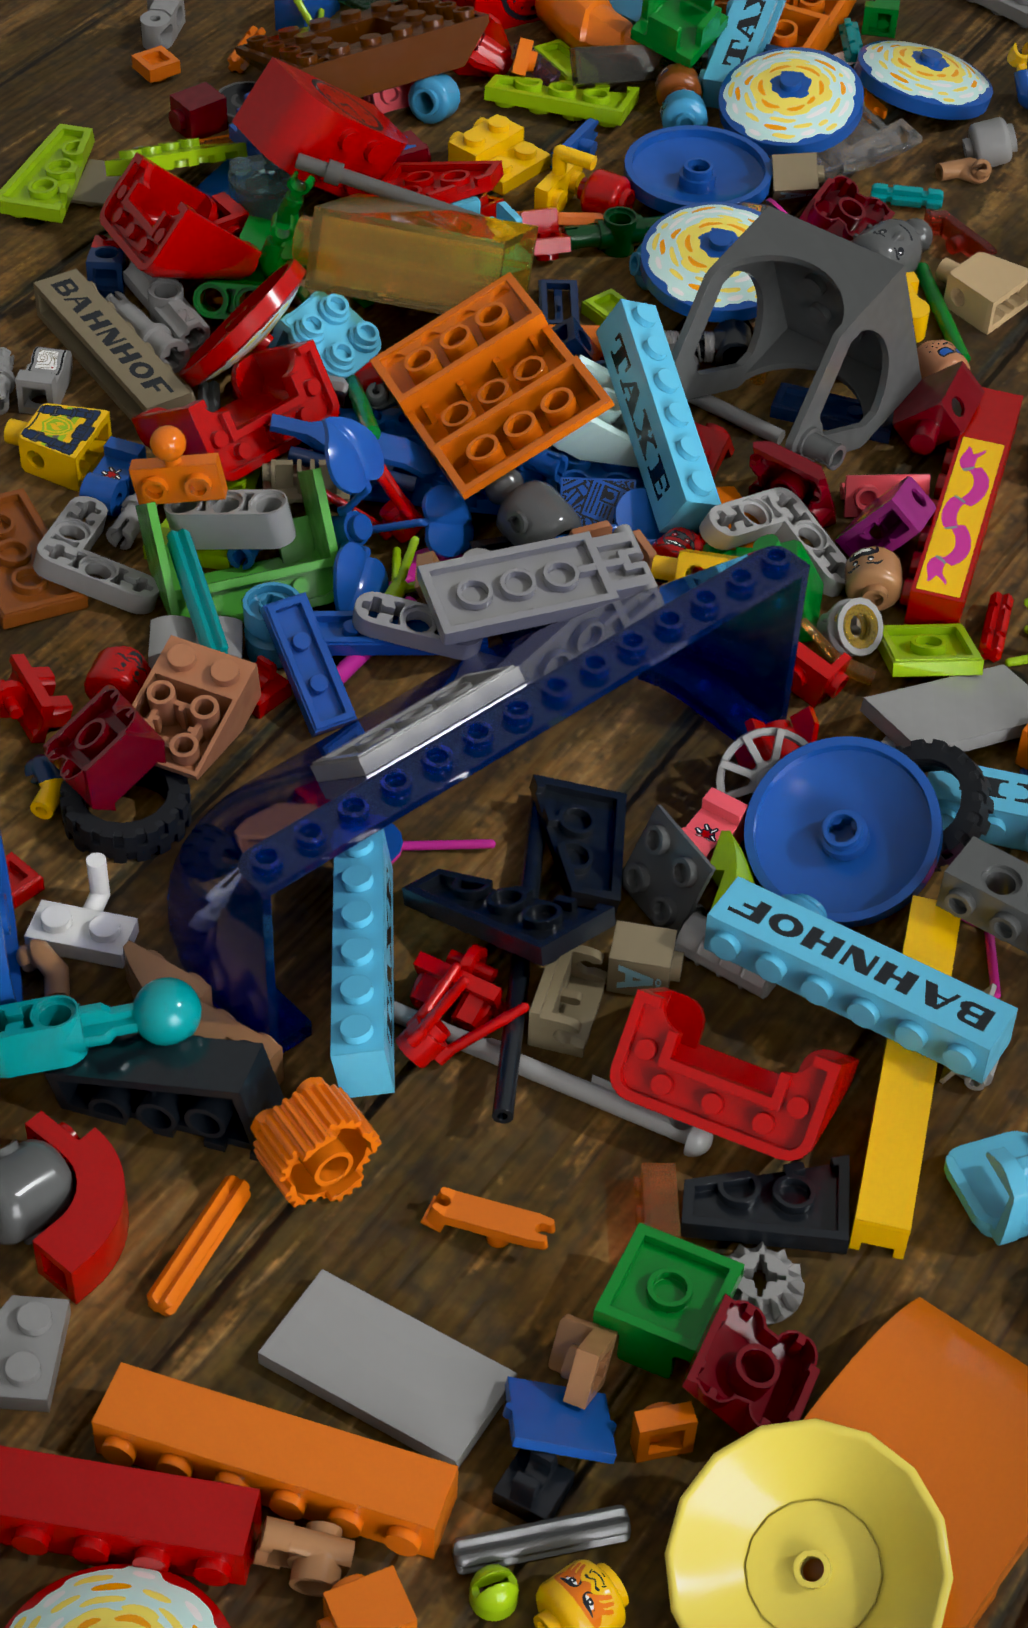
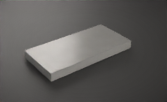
[860,664,1028,752]
[310,665,526,782]
[258,1269,517,1469]

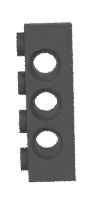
[936,836,1028,953]

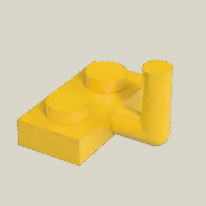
[534,144,597,212]

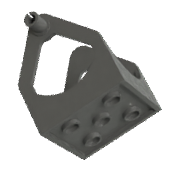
[672,206,922,471]

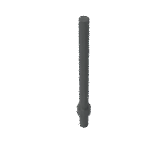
[294,153,520,243]

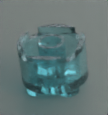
[228,154,305,221]

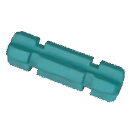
[838,18,863,67]
[870,183,944,210]

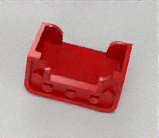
[100,152,262,280]
[131,339,340,482]
[610,987,860,1161]

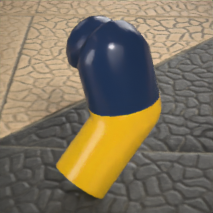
[24,754,65,819]

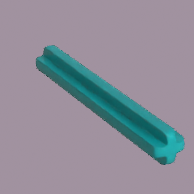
[166,528,229,654]

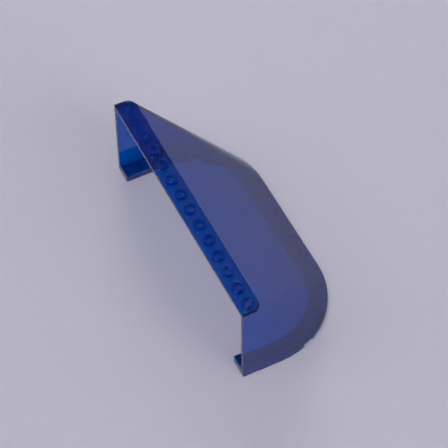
[167,546,810,1053]

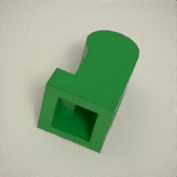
[861,0,900,38]

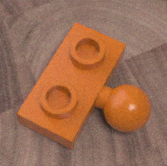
[129,425,228,505]

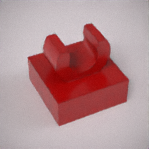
[252,655,292,719]

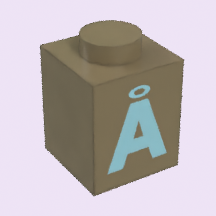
[770,152,825,202]
[606,920,684,996]

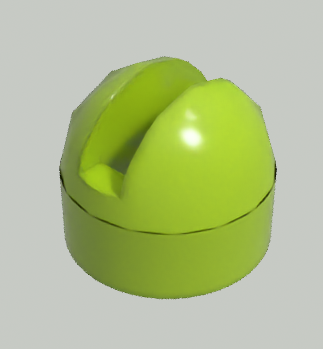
[469,1564,519,1621]

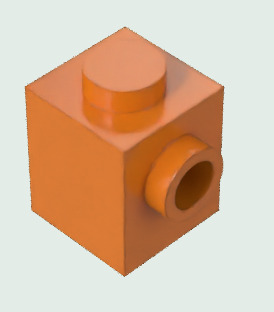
[316,1565,417,1628]

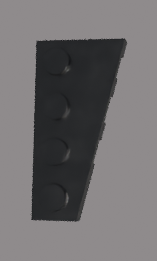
[402,869,616,966]

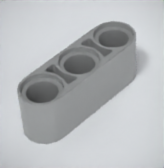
[164,489,296,550]

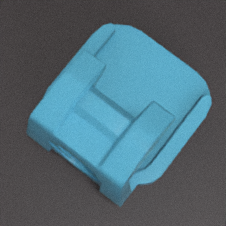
[269,288,382,379]
[944,1131,1028,1246]

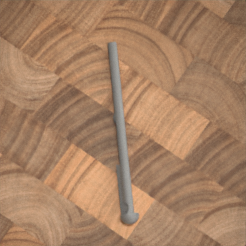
[394,1001,713,1157]

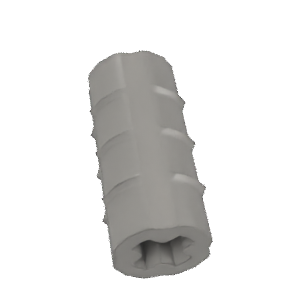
[675,912,776,999]

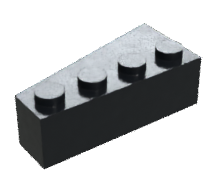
[44,1032,284,1162]

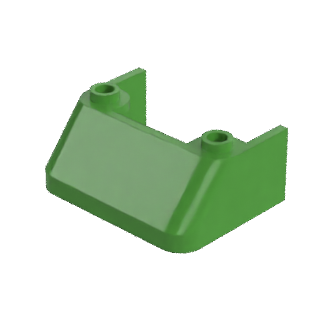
[135,467,338,623]

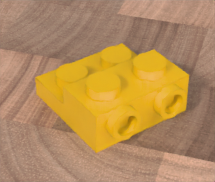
[448,114,551,196]

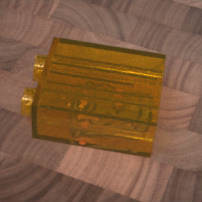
[292,193,538,314]

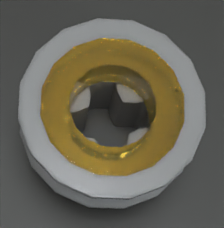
[817,597,884,657]

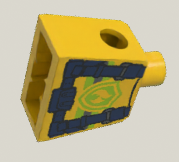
[4,403,112,492]

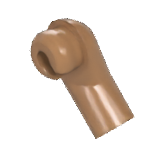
[935,157,992,184]
[16,939,71,997]

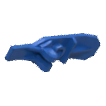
[269,413,436,479]

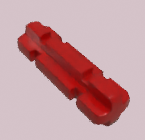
[978,591,1014,663]

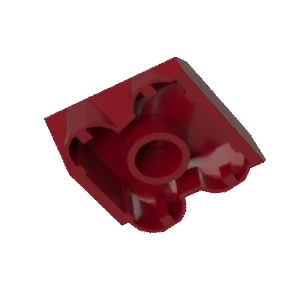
[799,175,896,241]
[748,441,836,528]
[43,684,166,811]
[682,1293,820,1436]

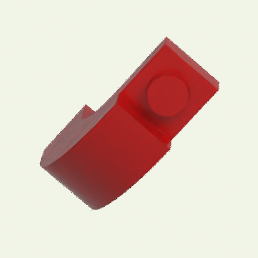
[25,1110,129,1305]

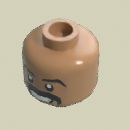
[845,546,903,611]

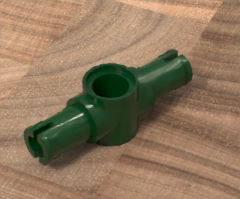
[561,206,664,258]

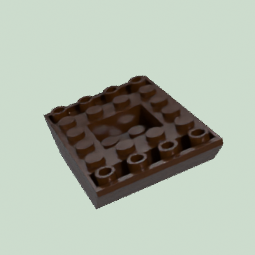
[235,0,490,98]

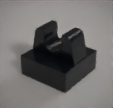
[492,1448,575,1523]

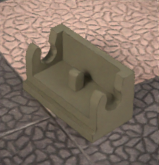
[527,945,608,1058]

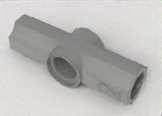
[123,261,210,353]

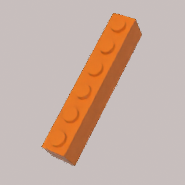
[91,1362,459,1559]

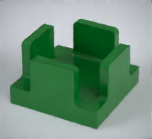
[630,0,729,68]
[593,1222,745,1379]

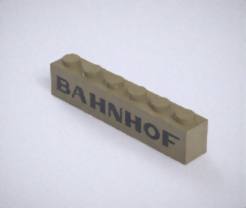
[33,268,196,423]

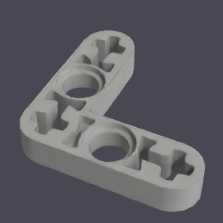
[699,487,847,597]
[33,496,159,614]
[352,548,489,660]

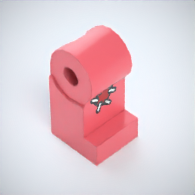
[681,787,748,861]

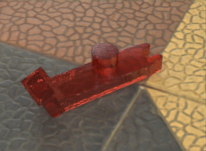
[924,208,997,258]

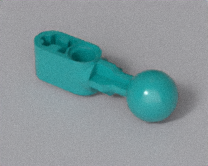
[0,977,202,1078]

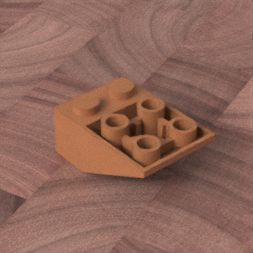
[132,635,261,780]

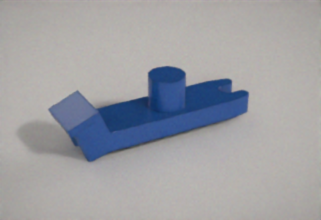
[550,118,599,169]

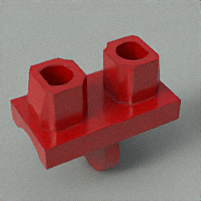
[0,654,73,743]
[409,944,506,1032]

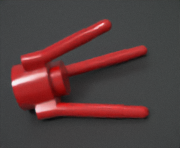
[326,464,423,543]
[395,962,530,1068]

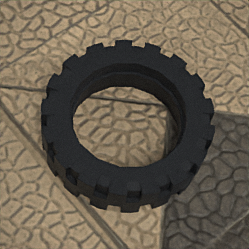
[895,739,994,872]
[60,766,192,864]

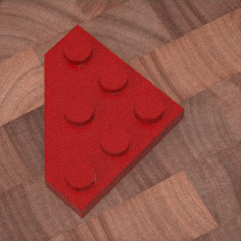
[359,160,504,225]

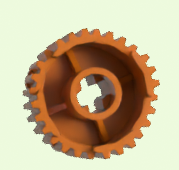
[250,1077,382,1208]

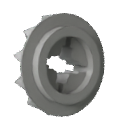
[723,1241,805,1325]

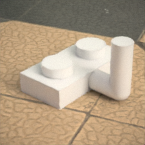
[24,852,139,969]

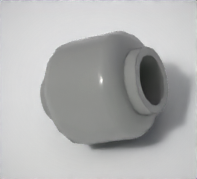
[962,117,1018,167]

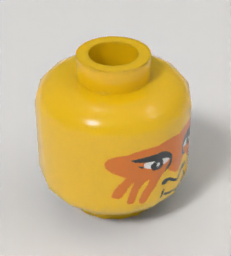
[533,1559,629,1628]

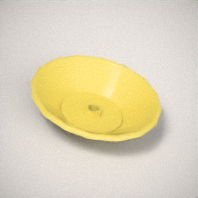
[665,1418,953,1628]

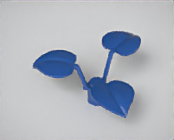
[322,417,474,611]

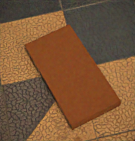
[0,488,88,630]

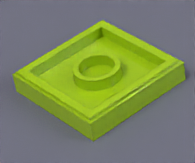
[874,623,984,677]

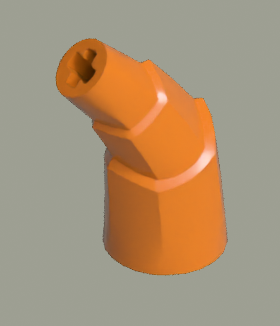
[535,0,662,73]

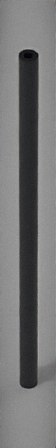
[492,794,546,1124]

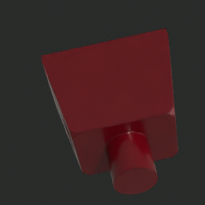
[892,361,985,455]

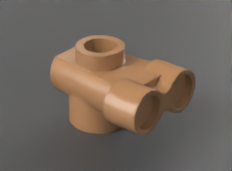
[252,1516,355,1597]

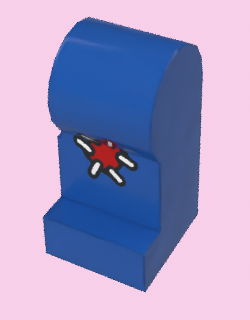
[79,436,146,517]

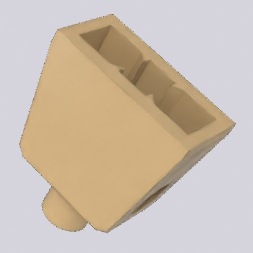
[935,252,1028,335]

